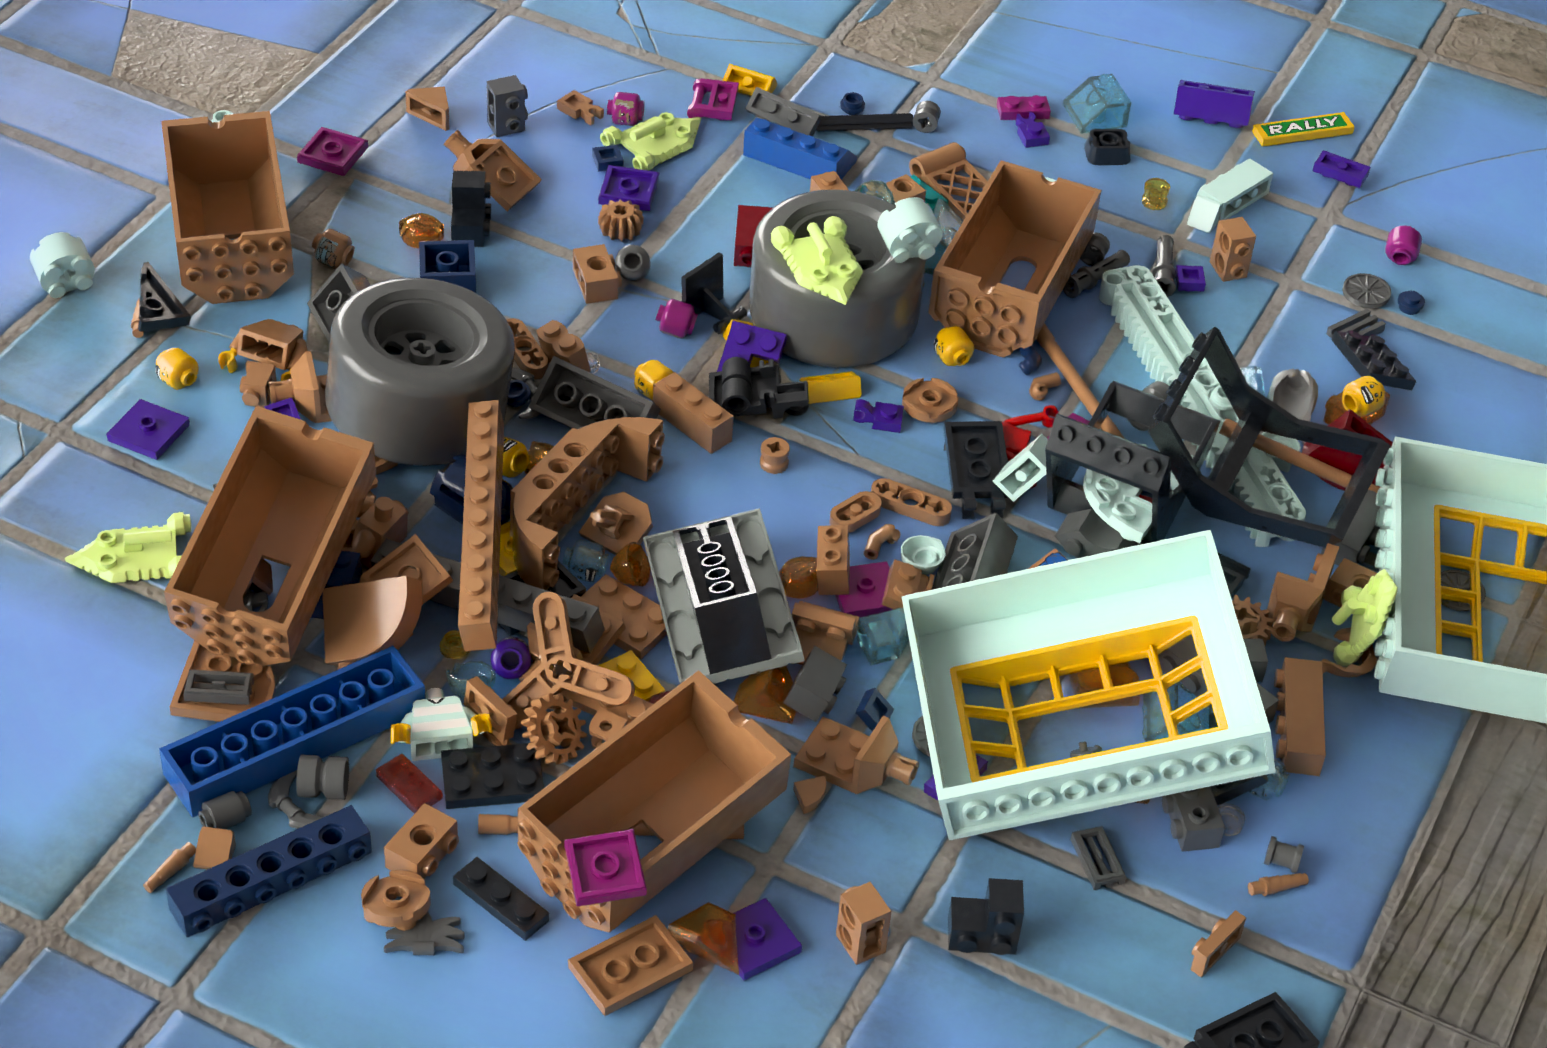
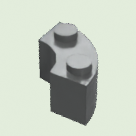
[1055,509,1141,558]

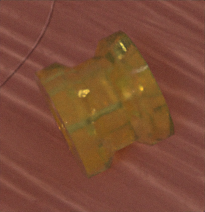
[1141,178,1170,210]

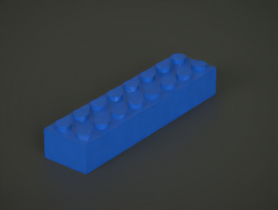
[159,645,426,818]

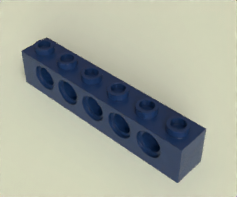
[166,805,372,938]

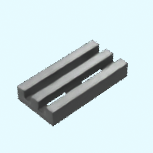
[1326,309,1386,338]
[184,669,255,705]
[1070,826,1126,890]

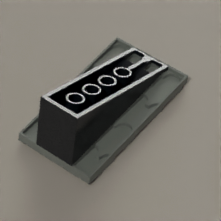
[643,508,805,684]

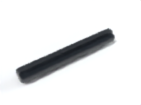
[816,113,913,131]

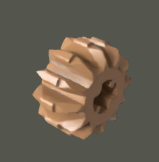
[598,199,644,242]

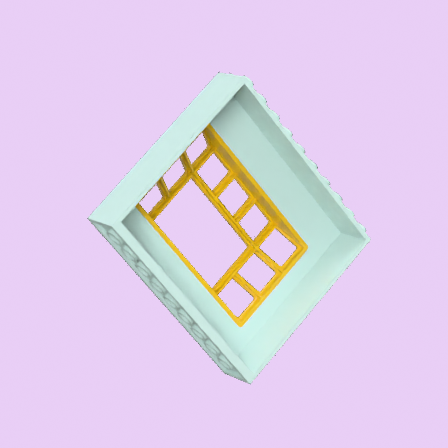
[1374,437,1547,724]
[902,530,1276,840]

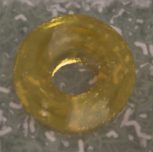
[440,630,470,659]

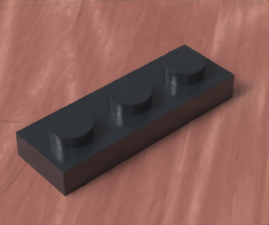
[453,857,549,941]

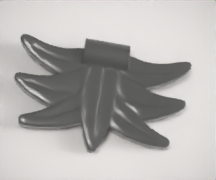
[384,912,465,955]

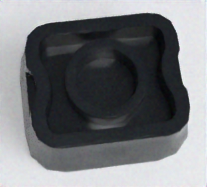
[1084,129,1131,165]

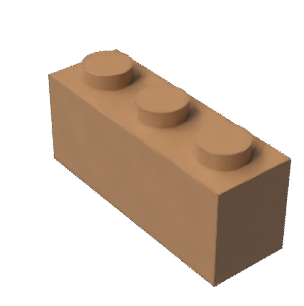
[653,372,734,454]

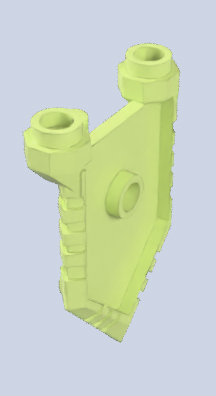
[600,112,701,171]
[771,216,863,305]
[65,512,192,583]
[1332,569,1398,667]

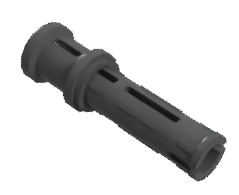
[1152,235,1176,297]
[1063,250,1130,298]

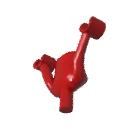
[1002,405,1058,488]

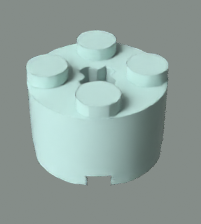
[877,197,943,263]
[30,232,95,298]

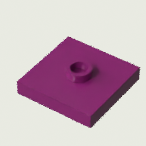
[297,127,368,176]
[835,561,898,618]
[564,829,647,907]

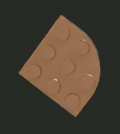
[170,640,276,722]

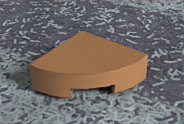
[793,775,826,814]

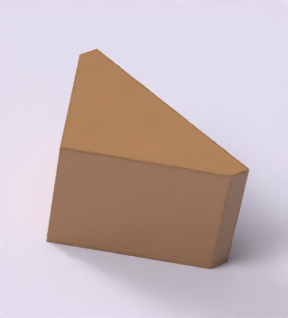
[405,87,449,131]

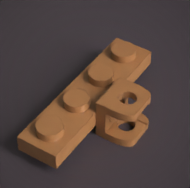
[560,672,653,749]

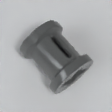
[1264,836,1304,874]

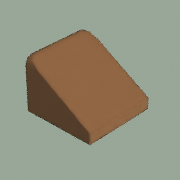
[193,826,236,869]

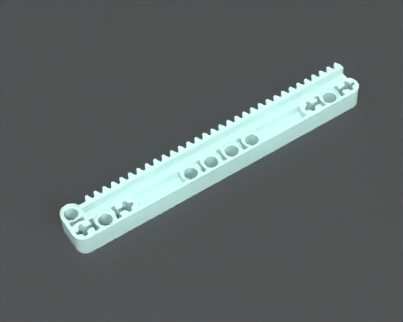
[1099,265,1306,547]

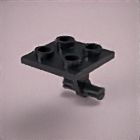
[681,252,747,334]

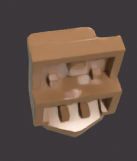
[792,601,859,665]

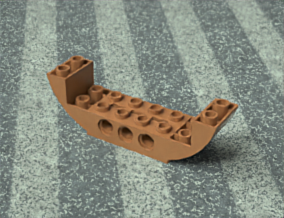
[510,417,665,590]

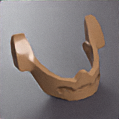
[1321,627,1376,678]

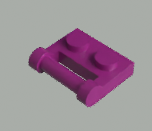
[687,78,739,120]

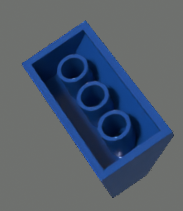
[743,117,857,180]

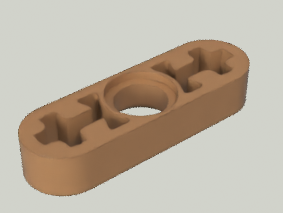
[506,318,548,379]
[871,478,952,526]

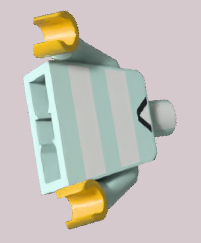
[391,688,493,761]

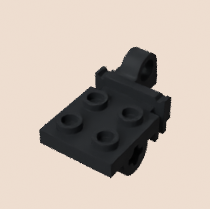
[709,357,809,419]

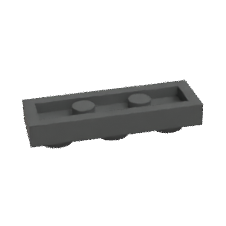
[745,87,822,136]

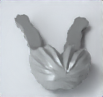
[1259,369,1318,445]

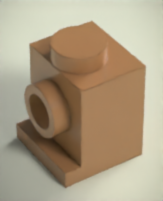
[240,361,277,408]

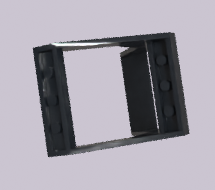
[1148,327,1391,548]
[1045,381,1221,544]

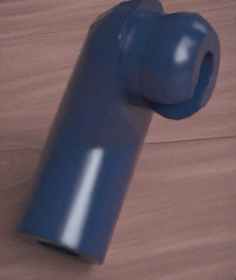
[1019,345,1042,375]

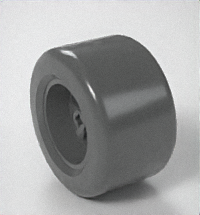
[749,190,926,368]
[325,278,515,466]

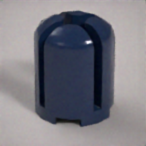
[430,454,513,525]

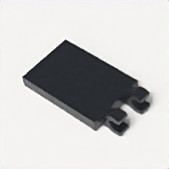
[943,421,1009,519]
[1184,992,1320,1048]

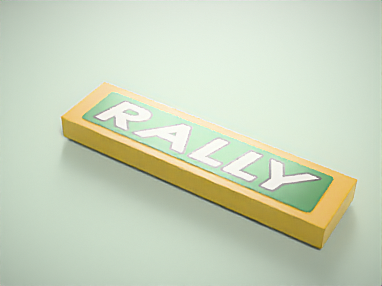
[1252,112,1355,147]

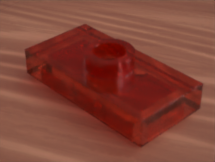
[376,753,443,814]

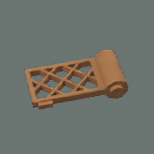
[909,142,988,221]

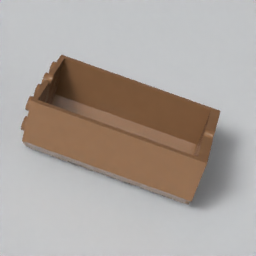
[161,111,294,304]
[928,160,1102,358]
[164,406,376,666]
[517,670,791,933]

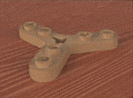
[502,592,635,729]

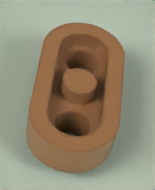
[829,491,882,533]

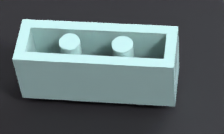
[1197,158,1273,221]

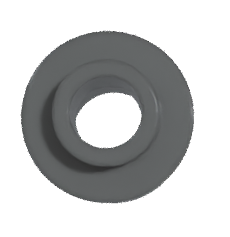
[198,791,252,829]

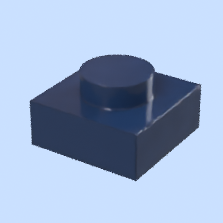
[592,145,624,172]
[855,688,894,732]

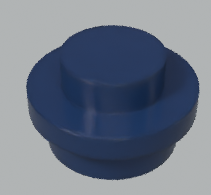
[840,92,865,115]
[1397,290,1425,315]
[507,380,531,407]

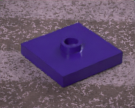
[598,165,660,211]
[106,399,190,460]
[708,898,802,981]

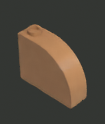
[323,576,422,669]

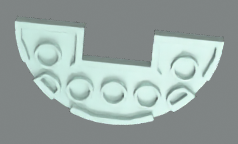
[1083,444,1194,544]

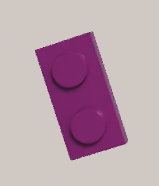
[997,95,1051,120]

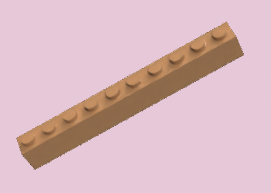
[458,400,504,651]

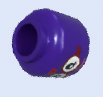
[490,637,532,680]

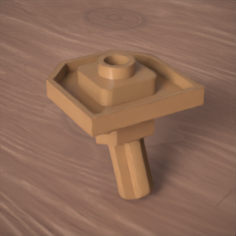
[578,492,653,562]

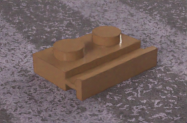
[881,559,935,614]
[463,676,517,746]

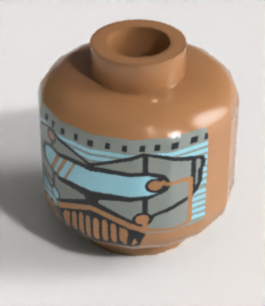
[312,229,355,269]

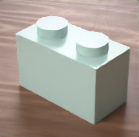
[993,434,1048,502]

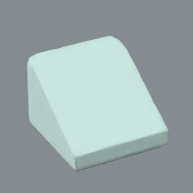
[1187,194,1222,233]

